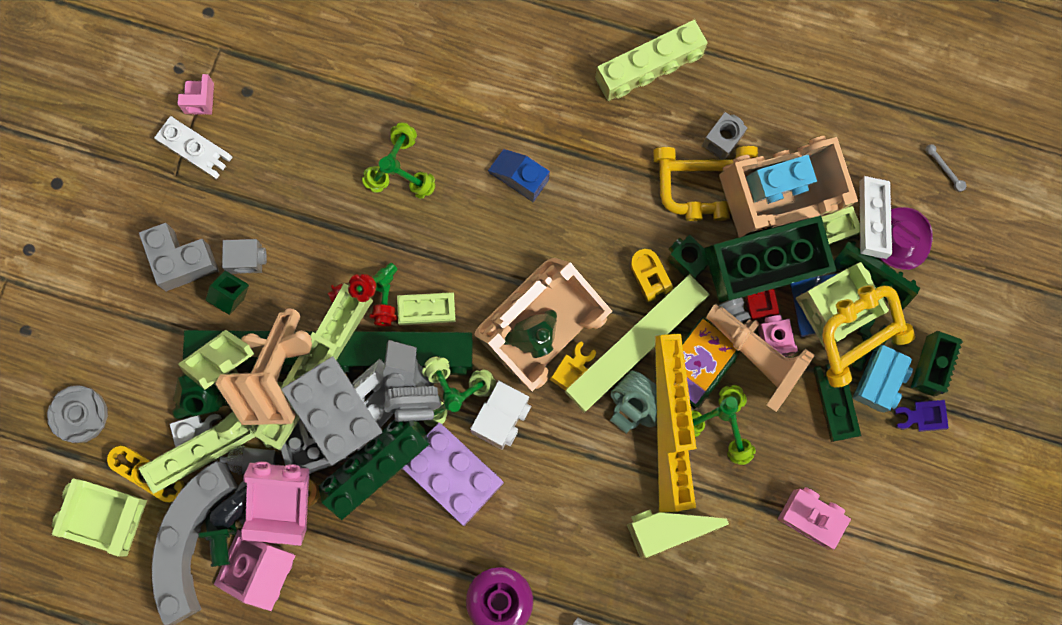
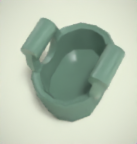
[610,371,657,434]

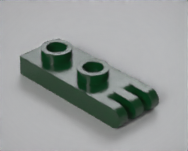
[814,364,861,442]

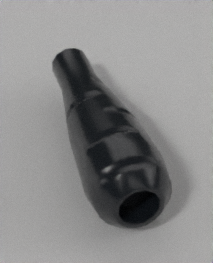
[210,485,247,530]

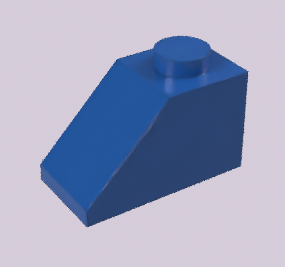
[488,149,550,202]

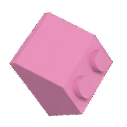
[214,530,296,611]

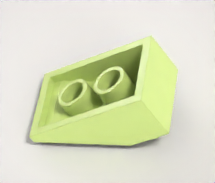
[627,510,729,558]

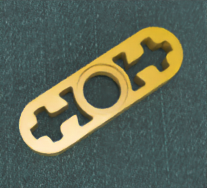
[107,446,185,503]

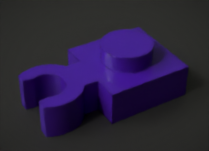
[895,400,949,432]

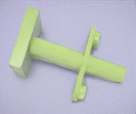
[178,330,283,447]

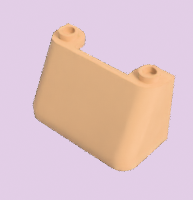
[474,258,612,391]

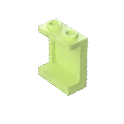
[796,262,889,347]
[52,478,147,556]

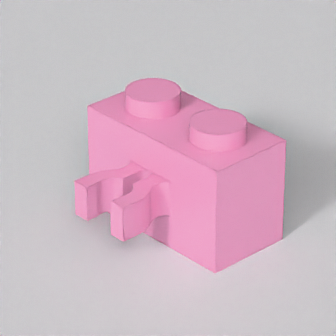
[777,487,851,550]

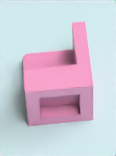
[178,74,214,115]

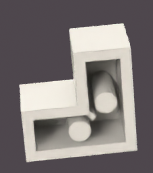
[471,381,531,450]

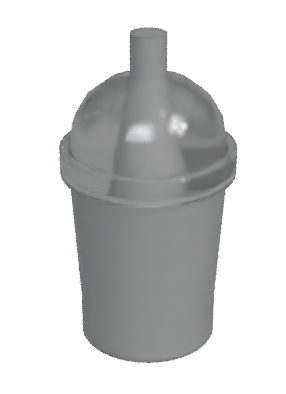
[220,446,276,475]

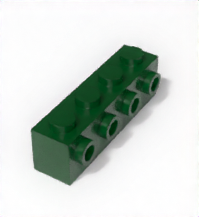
[319,419,430,521]

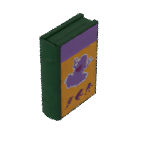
[655,317,741,410]

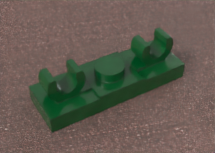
[834,241,920,310]

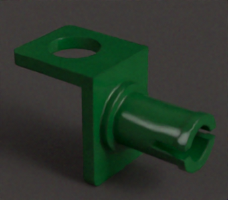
[198,503,237,567]

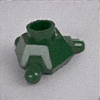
[504,309,557,358]
[172,373,229,419]

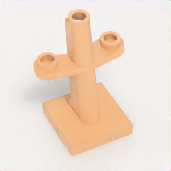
[706,304,815,412]
[215,308,312,425]

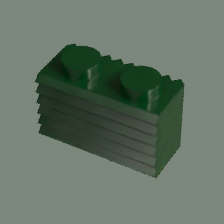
[911,331,963,397]

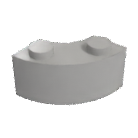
[383,340,434,391]

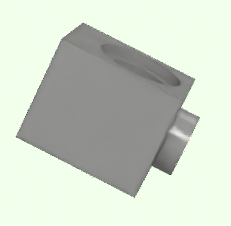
[702,112,748,160]
[222,239,267,274]

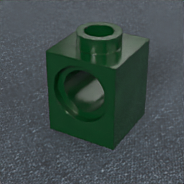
[667,234,709,279]

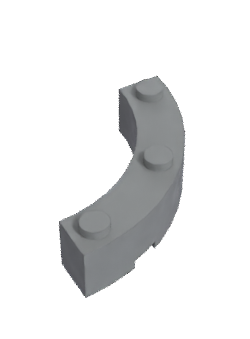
[152,461,238,625]

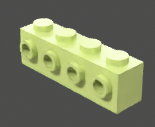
[595,20,708,101]

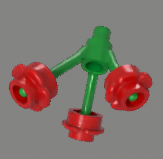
[328,263,398,326]

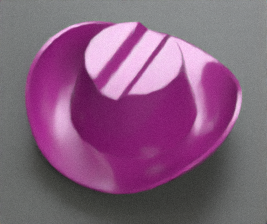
[878,207,933,270]
[466,567,533,625]

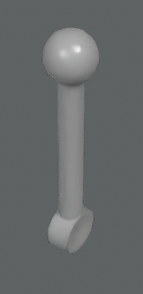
[925,144,966,192]

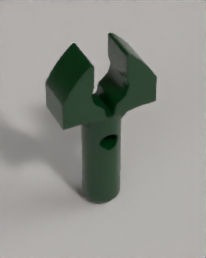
[852,319,887,371]

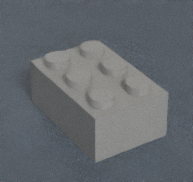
[281,356,382,466]

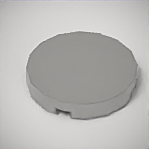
[47,385,108,444]

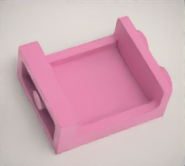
[242,462,309,546]

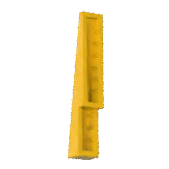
[655,334,697,513]

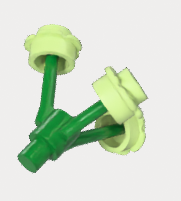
[422,357,496,427]

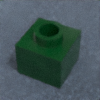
[205,270,249,315]

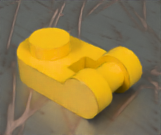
[630,249,673,302]

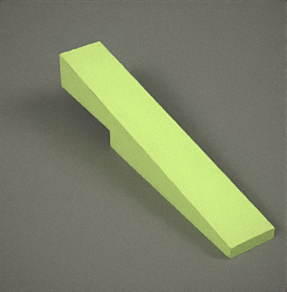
[565,274,710,413]
[253,283,373,450]

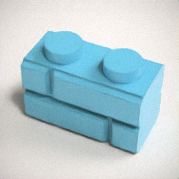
[853,345,913,413]

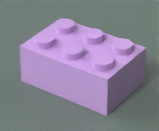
[403,422,504,526]

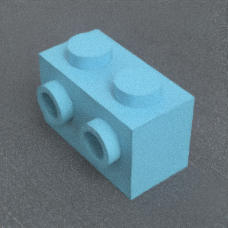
[746,155,817,204]

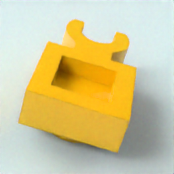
[549,341,596,391]

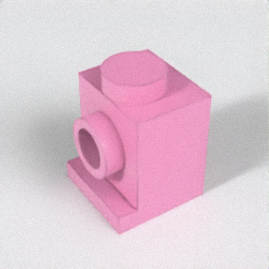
[758,315,798,357]

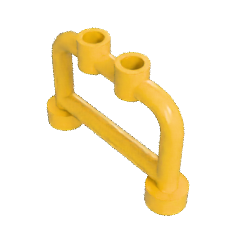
[653,146,758,221]
[822,285,915,387]

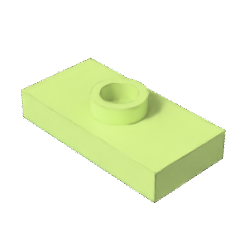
[397,292,456,325]

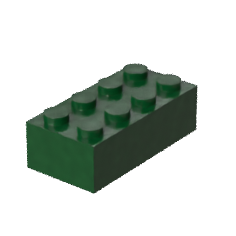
[704,216,836,303]

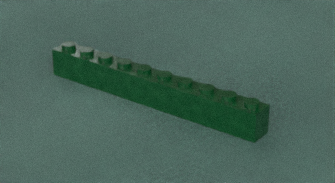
[183,330,473,375]

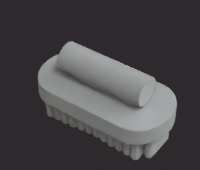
[384,386,442,421]

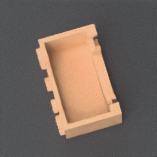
[719,136,858,238]

